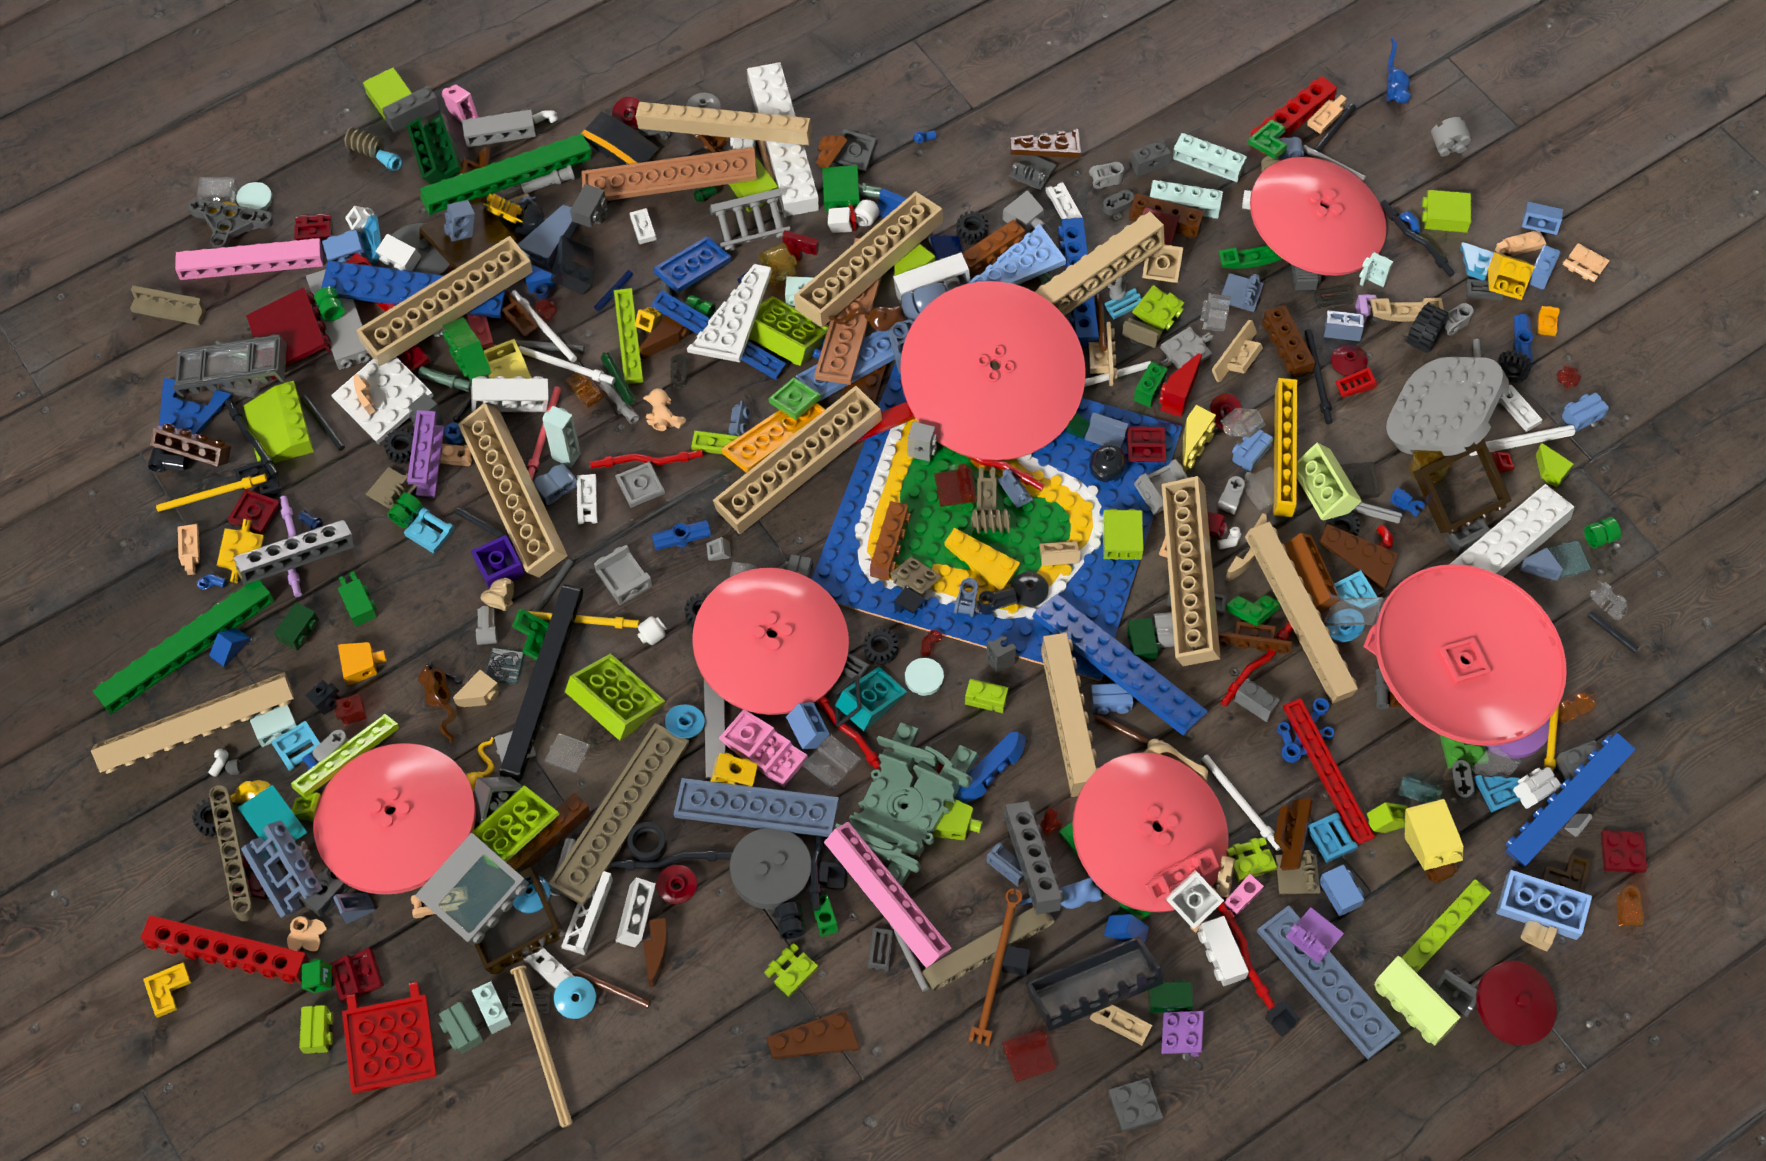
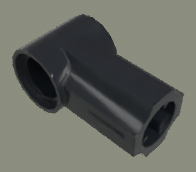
[148,448,188,472]
[978,587,1017,615]

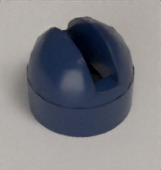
[534,284,550,300]

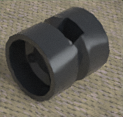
[775,902,806,939]

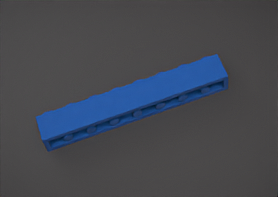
[1504,733,1636,868]

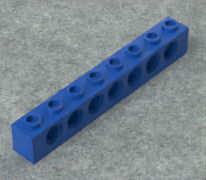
[1058,218,1099,347]

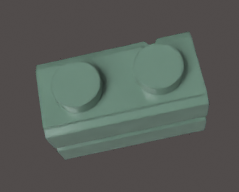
[438,1002,483,1054]

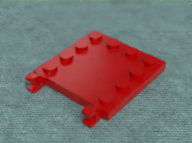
[342,982,437,1094]

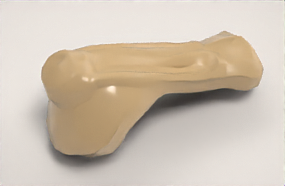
[1144,739,1208,782]

